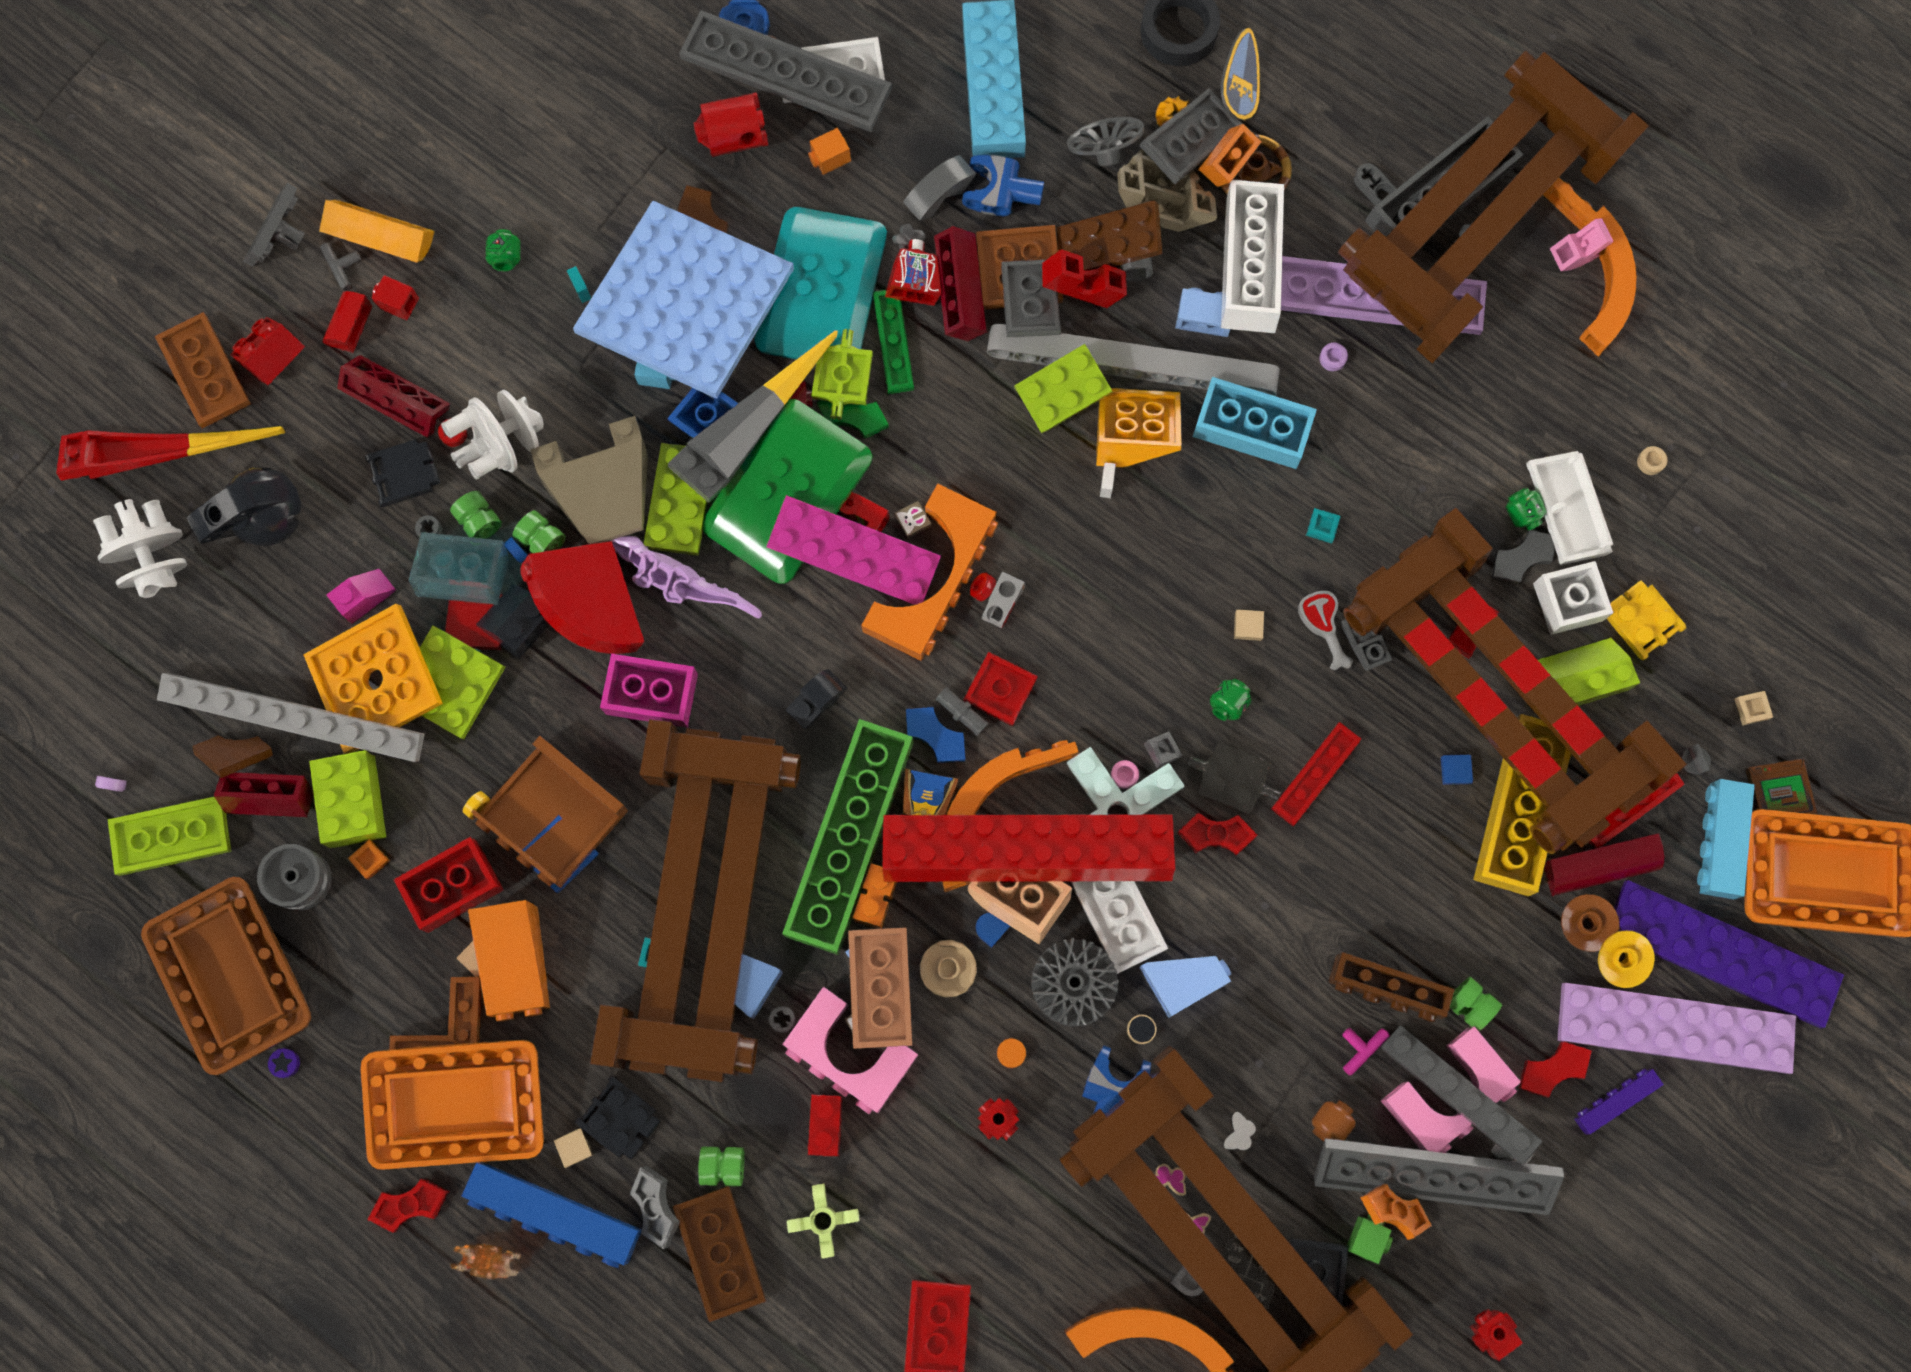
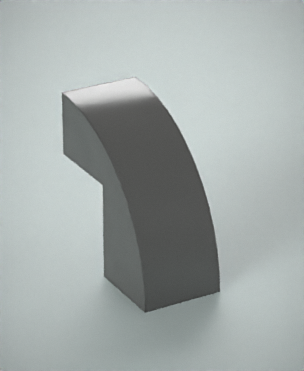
[903,155,977,221]

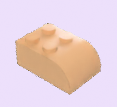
[968,881,1072,944]

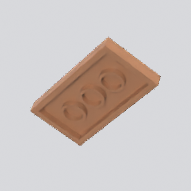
[848,928,912,1049]

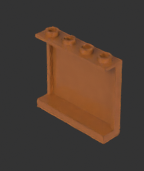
[471,736,628,888]

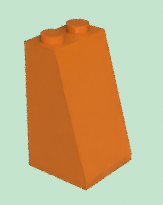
[468,900,550,1022]

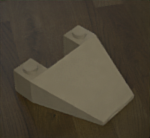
[530,416,648,545]

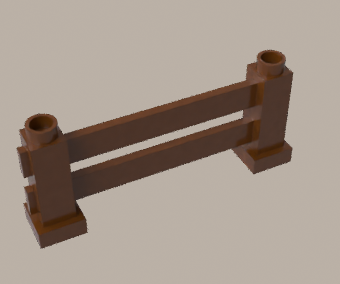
[1337,51,1649,363]
[590,719,801,1082]
[1059,1046,1413,1372]

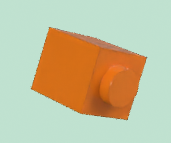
[808,128,851,175]

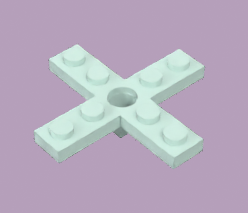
[1067,747,1185,815]

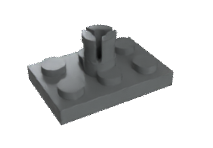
[243,183,305,267]

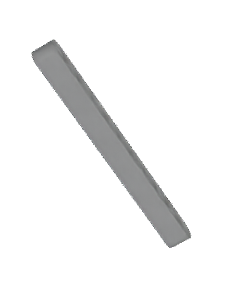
[987,324,1280,396]

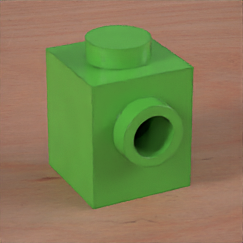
[1347,1214,1392,1264]

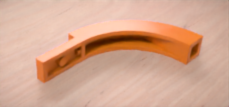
[1543,178,1636,357]
[942,740,1079,892]
[1064,1307,1234,1372]

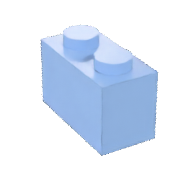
[1175,288,1230,337]

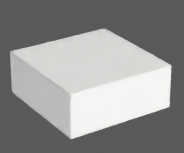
[1100,463,1116,498]

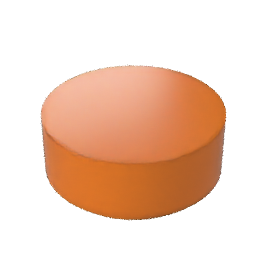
[997,1038,1026,1068]

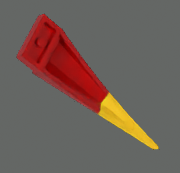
[56,426,285,481]

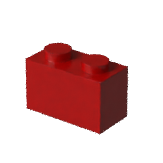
[808,1095,843,1156]

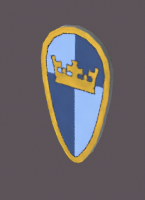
[1221,28,1260,120]

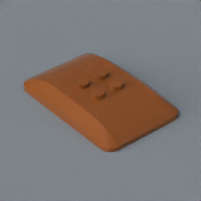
[141,877,311,1075]

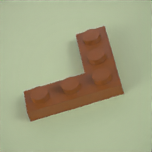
[389,977,482,1050]

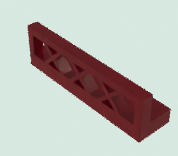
[337,355,450,438]

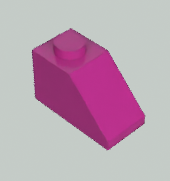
[327,569,396,624]

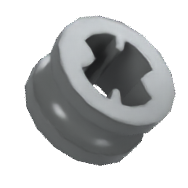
[415,515,443,542]
[769,1006,796,1033]

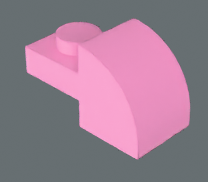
[1550,218,1614,271]

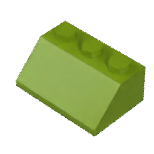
[1538,638,1640,706]

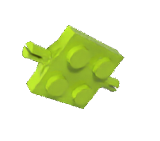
[812,329,873,420]

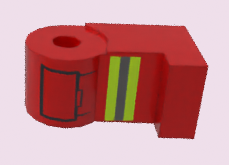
[840,492,890,533]

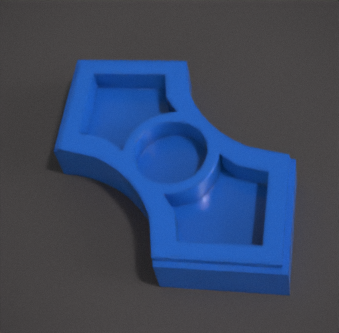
[906,707,965,764]

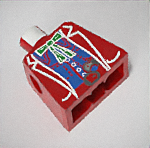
[885,239,941,306]

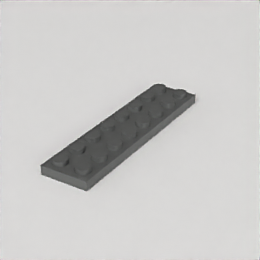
[679,10,892,132]
[1314,1138,1564,1215]

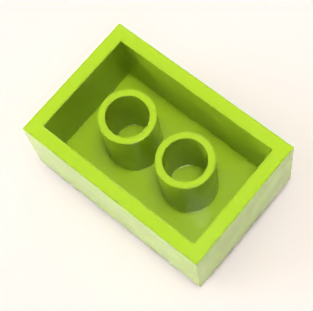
[1014,344,1112,434]
[309,750,386,848]

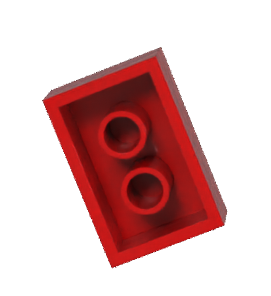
[394,837,504,933]

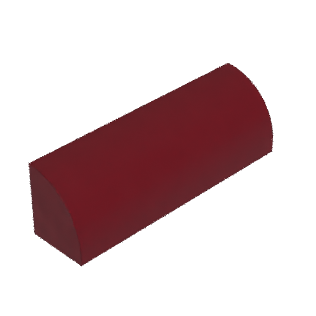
[1544,833,1664,896]

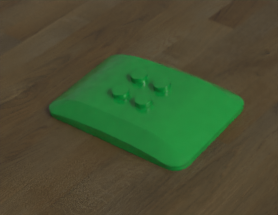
[702,399,873,584]

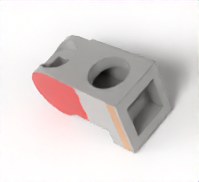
[982,572,1025,629]

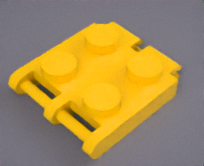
[1607,581,1686,661]

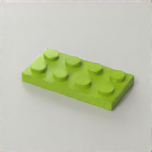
[644,443,708,556]
[108,797,231,876]

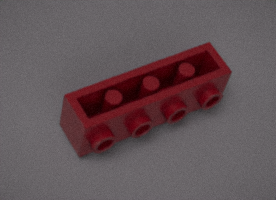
[934,226,987,341]

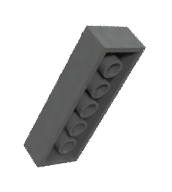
[1365,116,1524,237]

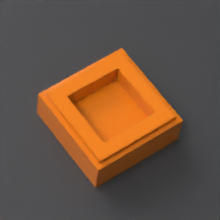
[348,839,390,880]

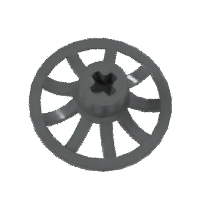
[1067,117,1145,166]

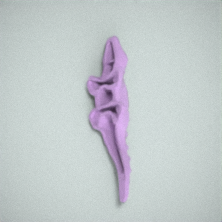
[607,536,762,618]

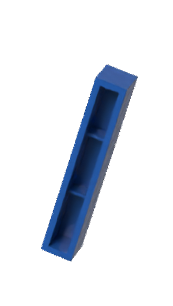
[461,1162,642,1268]

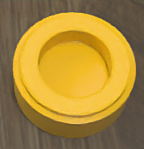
[463,791,490,819]

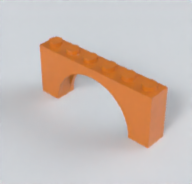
[861,484,998,661]

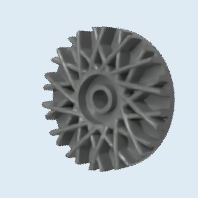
[1031,938,1118,1026]

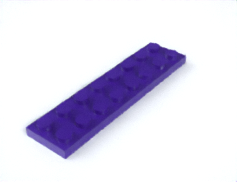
[1614,880,1844,1028]

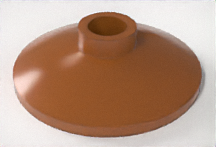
[1561,894,1619,952]

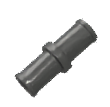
[935,687,988,736]

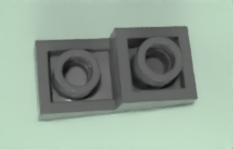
[1340,619,1392,671]

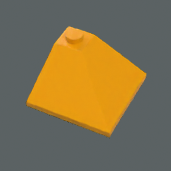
[1096,388,1181,467]

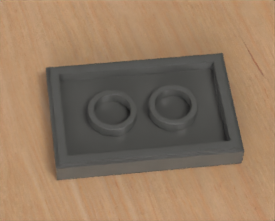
[1001,260,1061,338]

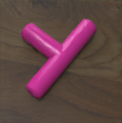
[1342,1028,1390,1076]

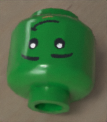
[1505,488,1547,530]

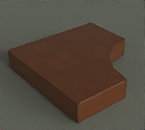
[677,185,729,233]
[192,735,273,778]

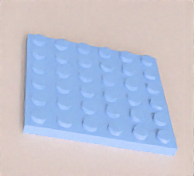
[573,201,794,399]

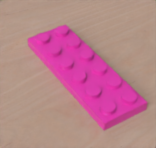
[766,495,941,605]

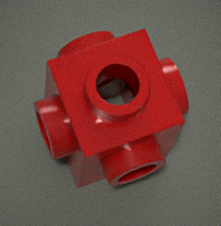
[978,1098,1019,1140]
[1470,1309,1523,1361]

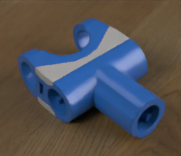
[962,155,1044,216]
[1082,1045,1151,1114]

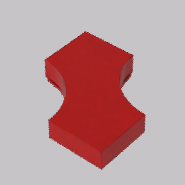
[1177,813,1257,855]
[1518,1042,1592,1098]
[367,1178,450,1233]

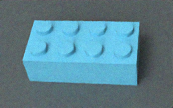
[1193,377,1317,469]

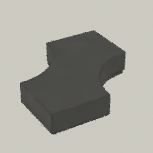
[1491,530,1555,584]
[630,1166,680,1249]

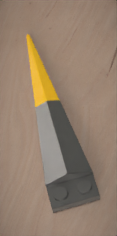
[668,330,838,503]

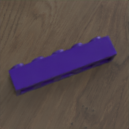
[1574,1068,1664,1134]

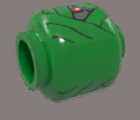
[485,229,521,271]
[1210,679,1251,721]

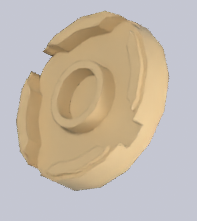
[920,940,977,998]

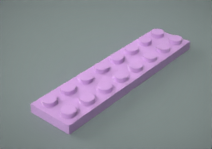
[1281,256,1487,335]
[1557,983,1796,1074]

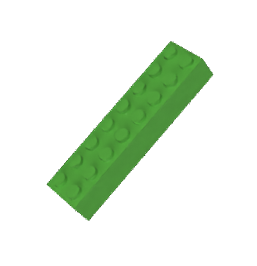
[782,719,913,955]

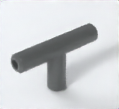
[320,243,362,291]

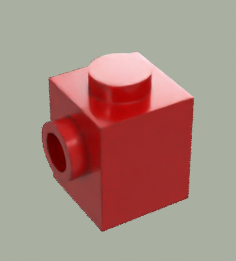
[372,275,419,321]

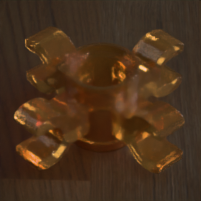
[450,1244,521,1279]

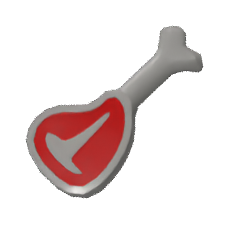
[1298,591,1353,670]

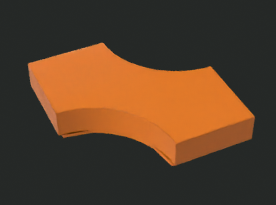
[1360,1183,1432,1240]

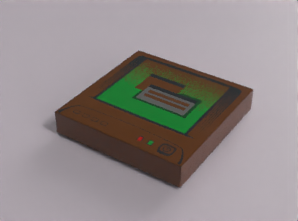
[1745,758,1818,814]

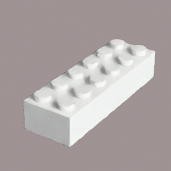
[1221,180,1284,333]

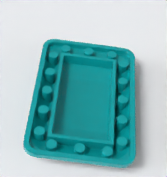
[755,207,887,360]

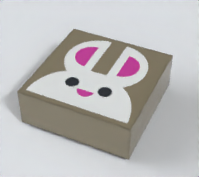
[894,501,931,539]

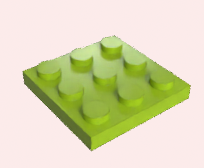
[420,626,506,739]

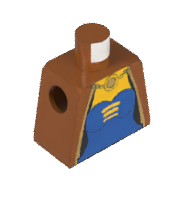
[903,769,958,815]

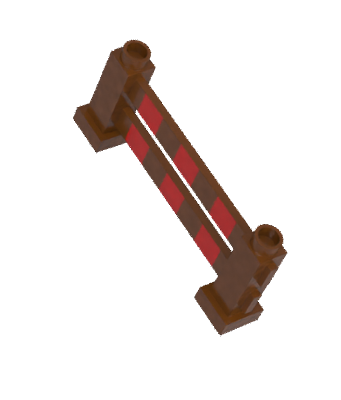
[1343,508,1687,854]

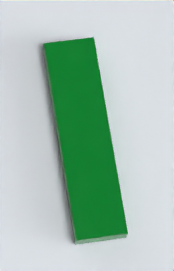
[873,290,914,394]

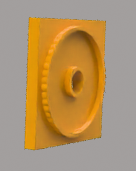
[303,604,443,754]

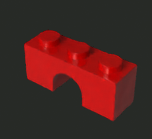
[1042,249,1127,308]

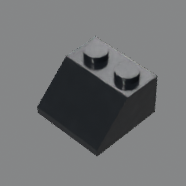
[476,584,550,659]

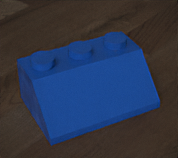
[668,388,738,438]

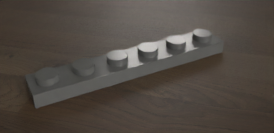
[1382,1025,1542,1166]

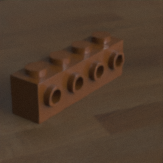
[1328,952,1455,1022]

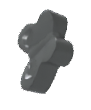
[892,224,925,250]

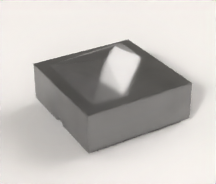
[1144,732,1182,768]

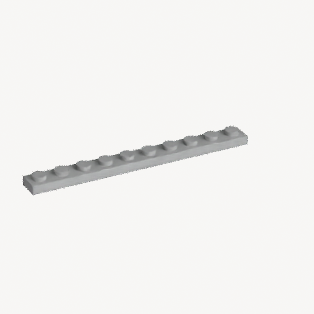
[157,673,425,762]

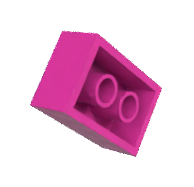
[600,654,698,728]

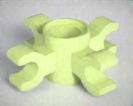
[787,1184,860,1258]

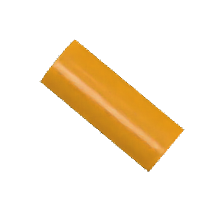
[319,200,434,263]

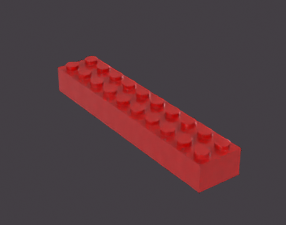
[883,815,1175,882]

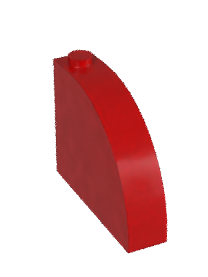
[521,541,644,654]

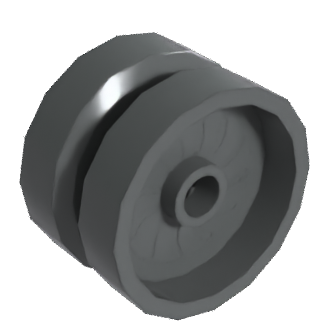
[257,844,332,911]

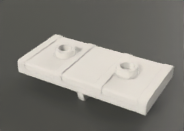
[1526,451,1613,565]

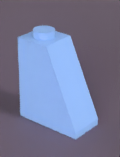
[1140,956,1231,1018]

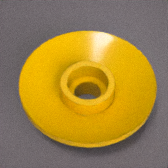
[1598,930,1655,988]

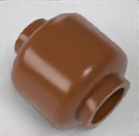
[1311,1100,1356,1142]

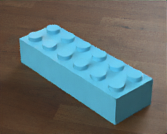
[962,0,1026,158]

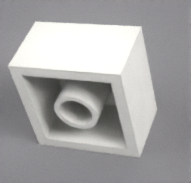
[1533,561,1613,635]

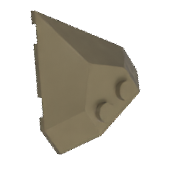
[1117,149,1217,232]

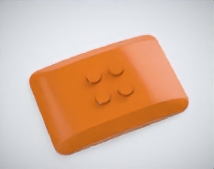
[1745,809,1911,938]
[361,1040,544,1170]

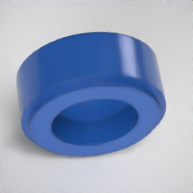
[504,537,528,563]

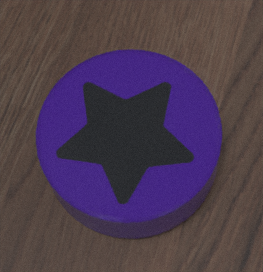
[268,1049,300,1078]

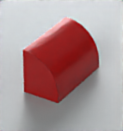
[322,291,373,353]

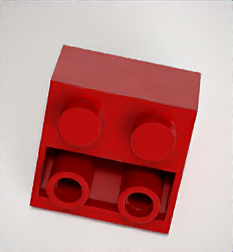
[230,317,305,385]

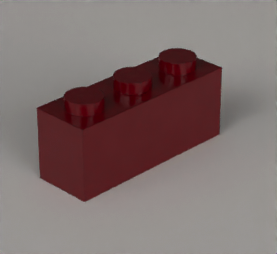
[214,772,314,817]

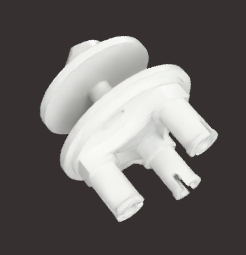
[441,390,543,479]
[93,499,187,598]

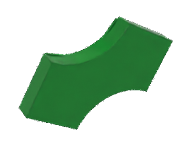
[816,400,889,439]

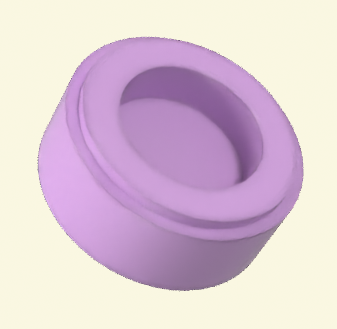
[1319,343,1348,371]
[95,776,127,792]

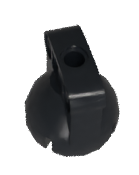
[187,466,301,547]

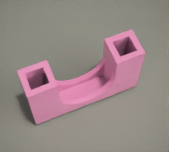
[782,987,918,1115]
[1381,1027,1521,1153]

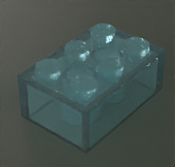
[409,532,509,605]

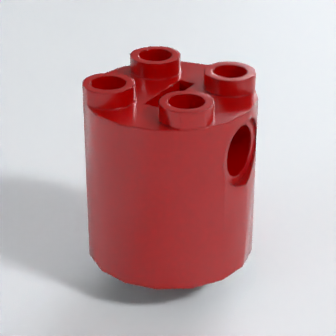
[693,92,768,157]

